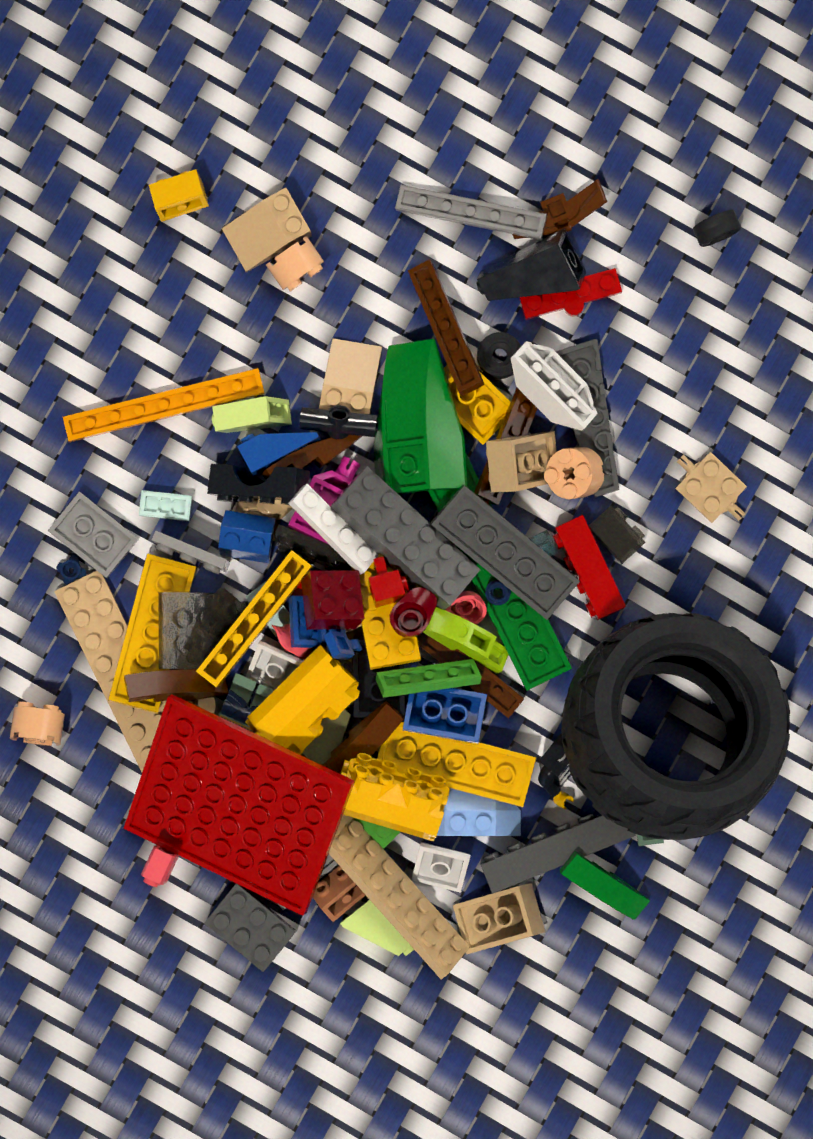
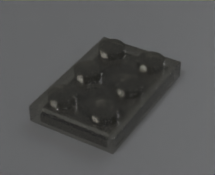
[274,524,348,571]

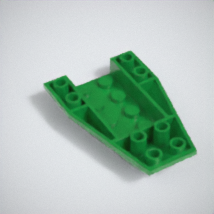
[373,339,468,496]

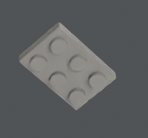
[48,492,139,578]
[152,531,230,575]

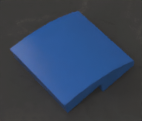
[289,596,346,648]

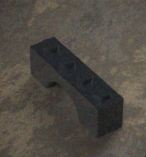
[207,464,310,505]

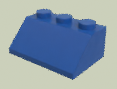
[403,688,487,744]

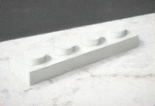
[288,484,378,575]

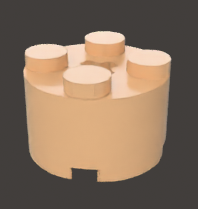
[266,237,324,292]
[544,447,604,499]
[10,702,65,746]

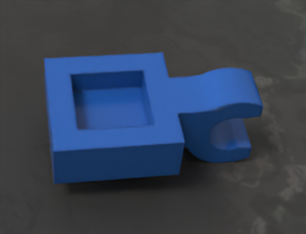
[323,631,362,660]

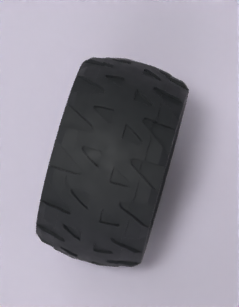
[561,613,790,840]

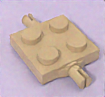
[675,452,747,523]

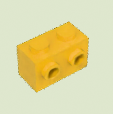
[149,169,209,222]

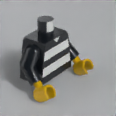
[538,733,574,810]

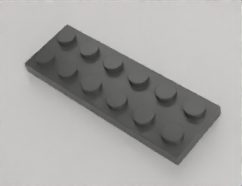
[431,484,580,620]

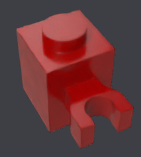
[368,556,409,608]

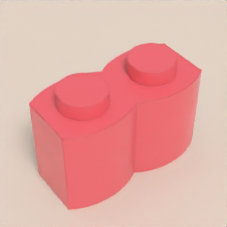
[141,845,179,888]

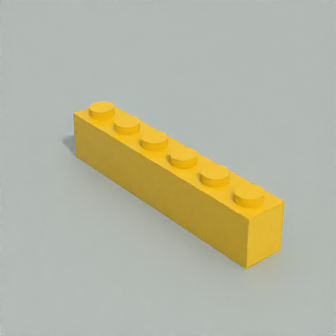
[196,550,313,687]

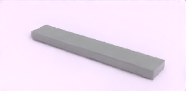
[395,185,547,240]

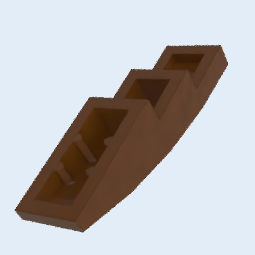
[262,435,362,480]
[124,669,228,702]
[322,701,404,774]

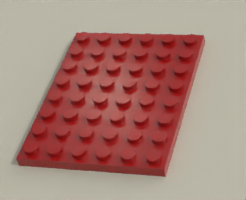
[123,694,355,916]

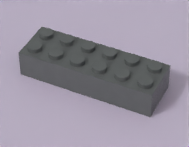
[330,466,481,610]
[480,813,636,894]

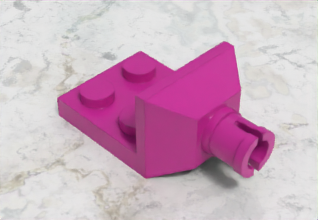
[288,456,360,549]

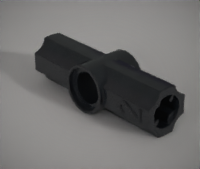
[299,405,378,439]

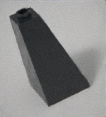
[476,228,586,301]

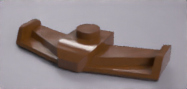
[512,178,608,239]

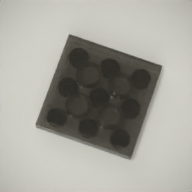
[158,592,233,669]

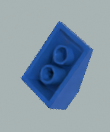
[237,432,320,478]

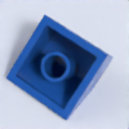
[218,510,276,564]

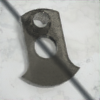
[204,588,249,627]

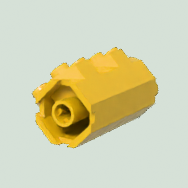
[245,645,360,755]
[341,753,449,841]

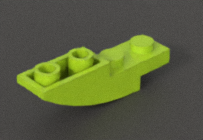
[423,607,508,673]

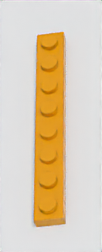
[63,368,265,442]

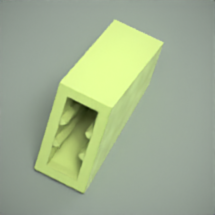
[212,396,292,433]
[340,899,414,956]

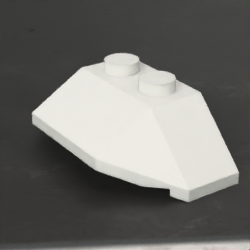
[511,341,597,431]

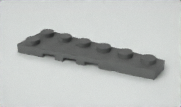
[555,339,619,498]

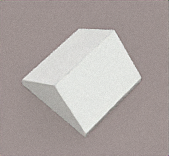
[246,641,304,690]
[412,842,471,893]

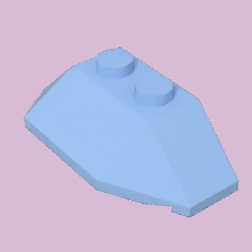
[437,788,521,836]

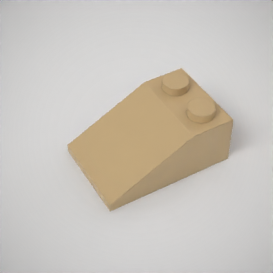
[222,188,312,272]
[319,338,382,414]
[486,431,556,492]
[453,883,545,955]

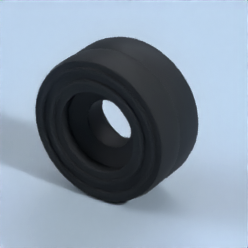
[693,210,742,247]
[477,332,521,379]

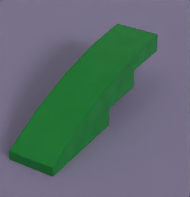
[559,851,650,920]

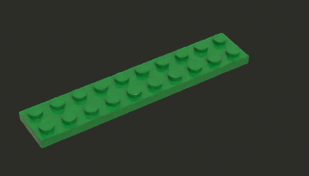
[428,452,572,691]

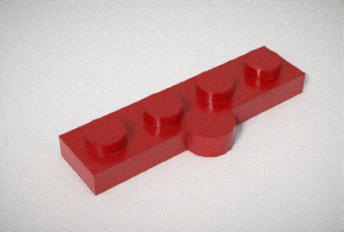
[519,268,622,320]

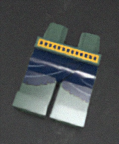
[219,673,274,733]

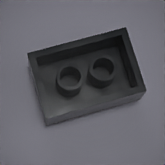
[353,640,405,718]

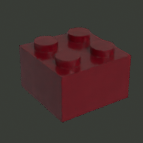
[301,571,365,630]

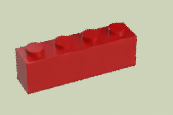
[552,515,626,621]

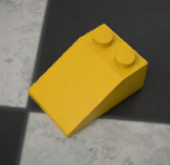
[444,365,511,445]

